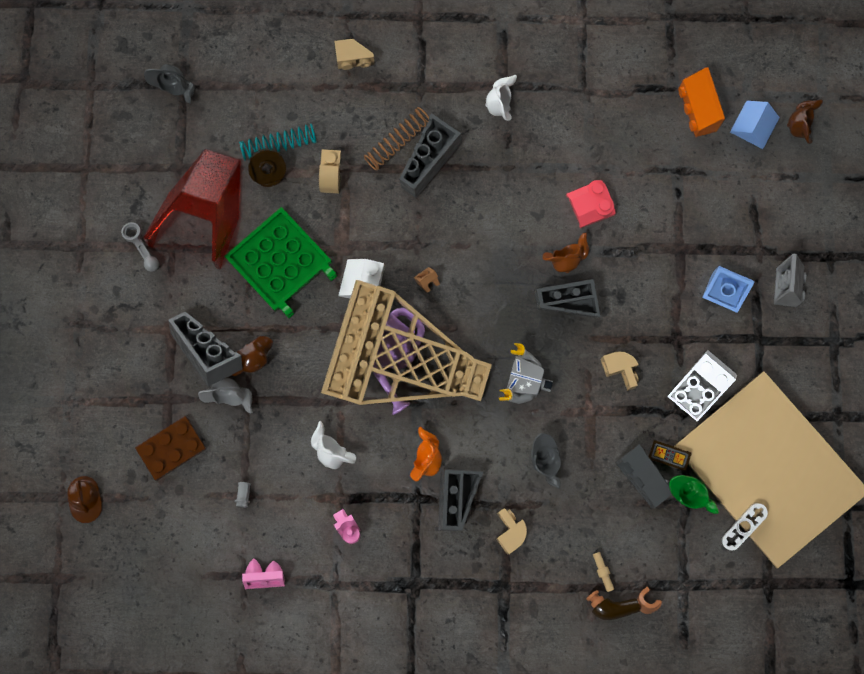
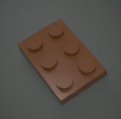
[135,416,206,481]

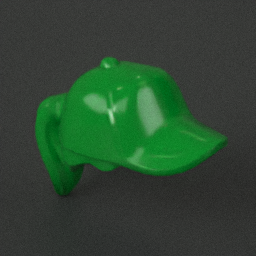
[669,475,719,514]

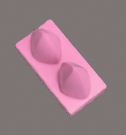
[242,559,285,589]

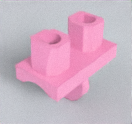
[333,509,361,544]

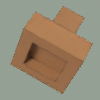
[414,267,440,293]

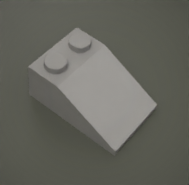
[774,254,806,307]

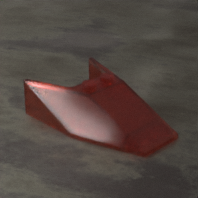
[143,149,241,269]

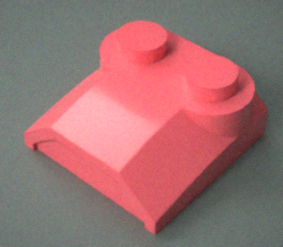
[566,180,616,228]

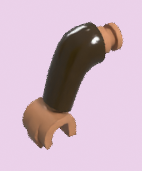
[586,587,662,620]

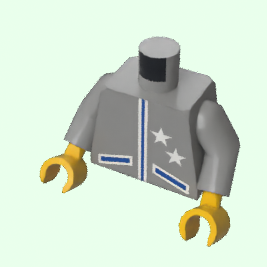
[499,343,553,404]

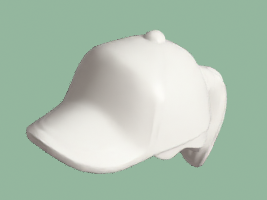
[486,75,517,121]
[311,421,356,469]

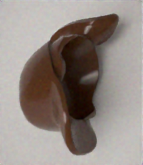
[787,100,823,144]
[232,336,273,376]

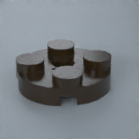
[248,148,286,187]

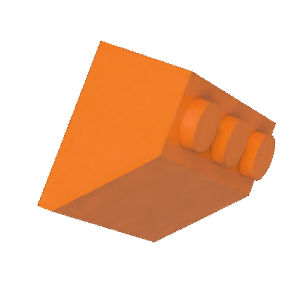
[678,67,725,137]

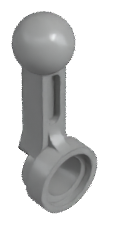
[121,222,159,272]

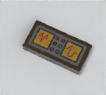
[648,440,691,471]

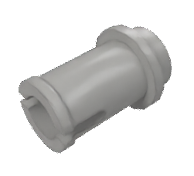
[235,482,251,508]

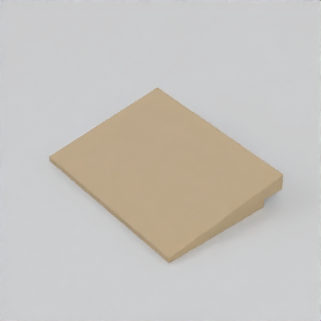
[674,372,864,568]

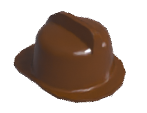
[67,476,102,523]

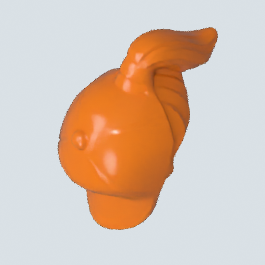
[410,427,442,481]

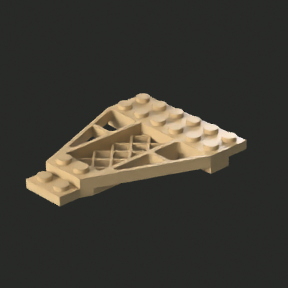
[321,280,492,405]

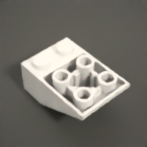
[668,350,737,421]

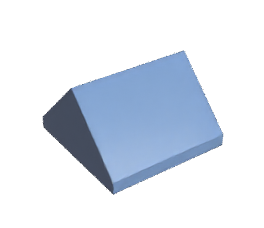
[730,101,780,149]
[702,266,754,313]

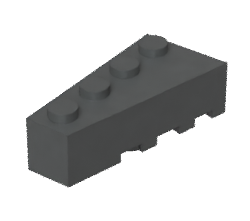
[399,113,462,198]
[168,312,243,387]

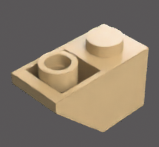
[334,39,374,70]

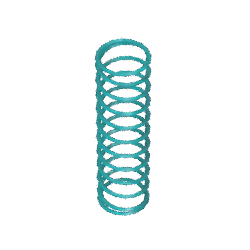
[239,124,317,161]

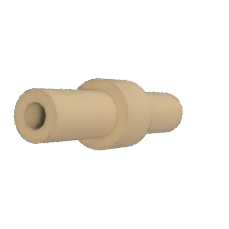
[593,552,614,592]

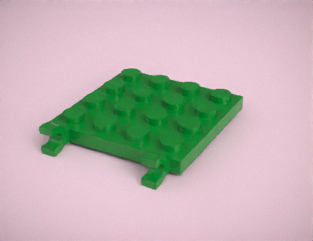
[224,207,337,319]

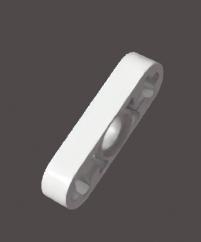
[722,503,768,550]

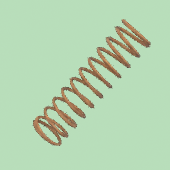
[364,107,429,170]

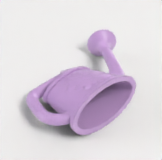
[373,308,425,415]

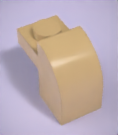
[319,149,341,194]
[600,352,639,391]
[496,508,527,555]

